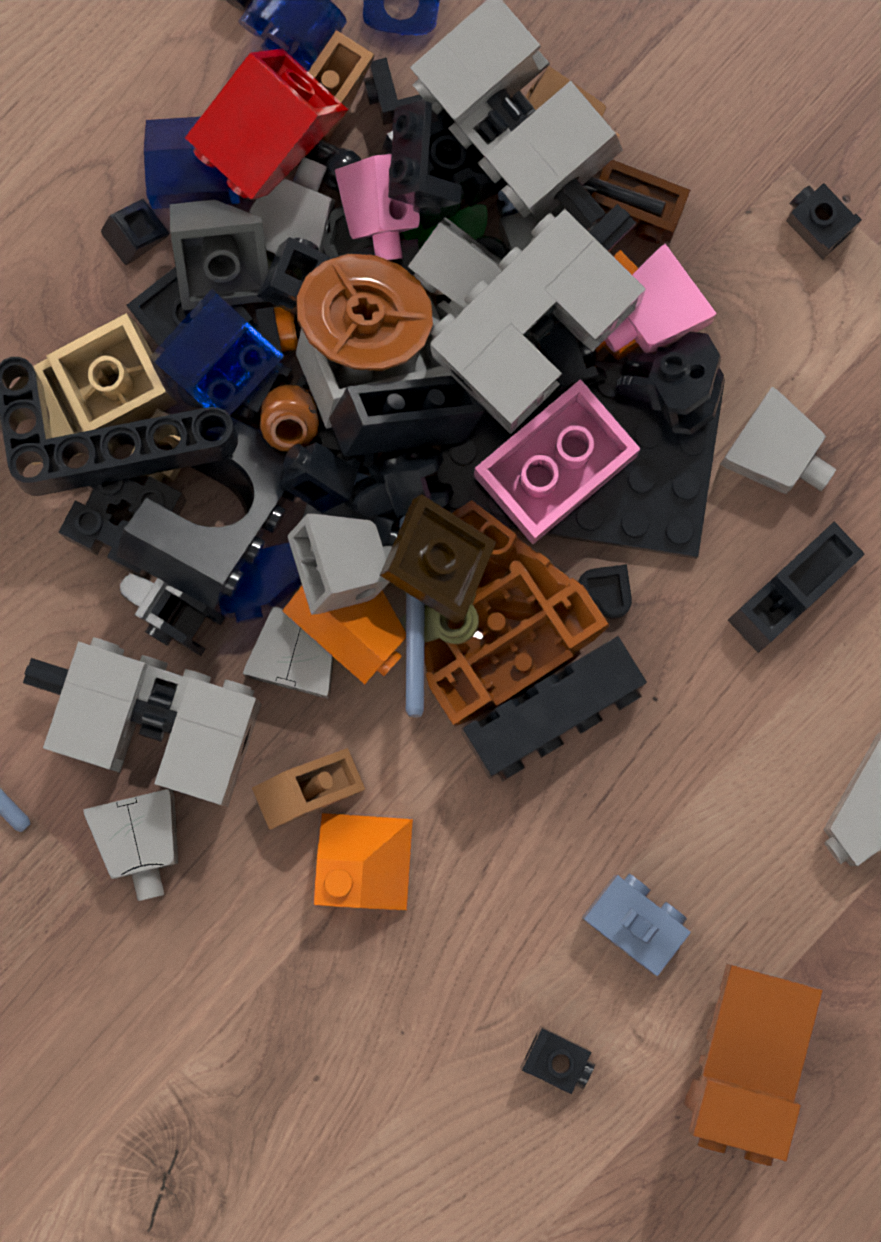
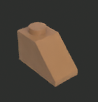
[308,30,374,141]
[252,748,366,830]

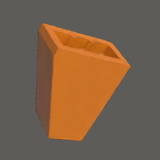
[282,586,406,685]

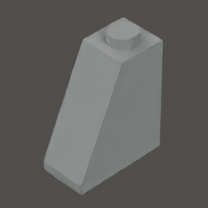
[823,732,881,866]

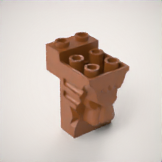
[684,963,823,1166]

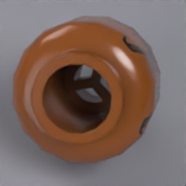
[260,384,320,452]

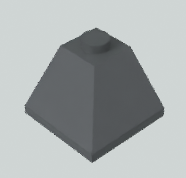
[170,200,269,310]

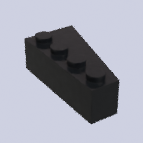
[461,636,647,782]

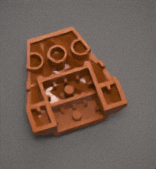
[424,500,609,727]

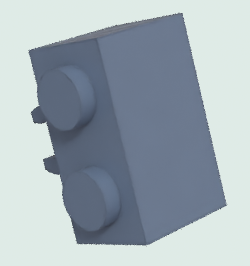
[582,873,691,976]

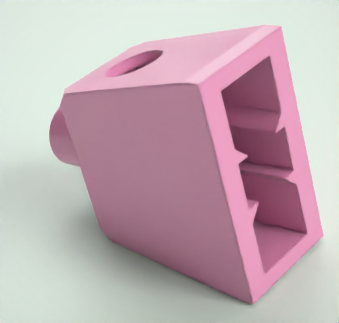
[335,154,420,261]
[604,244,717,354]

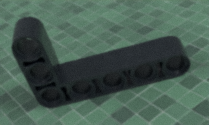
[0,357,238,496]

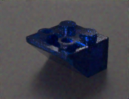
[151,288,284,415]

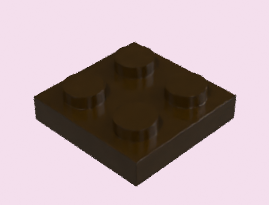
[379,494,496,623]

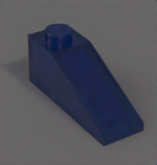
[219,542,302,624]

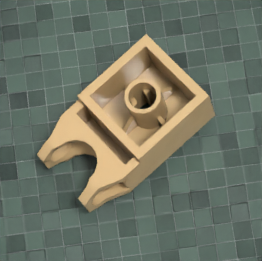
[10,313,178,466]

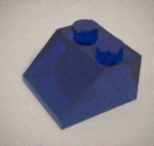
[144,116,241,209]

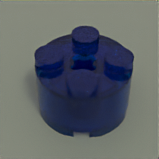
[238,0,347,71]

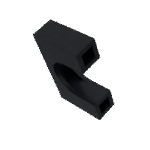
[117,406,297,609]

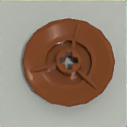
[296,254,433,371]

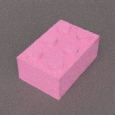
[474,379,640,545]

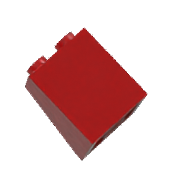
[185,48,349,200]

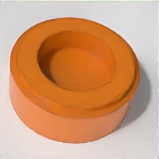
[274,307,298,352]

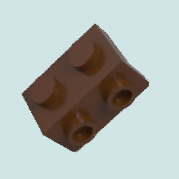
[591,159,691,244]

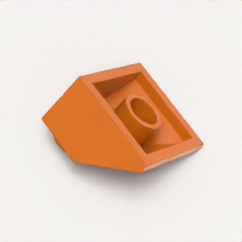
[314,813,413,910]

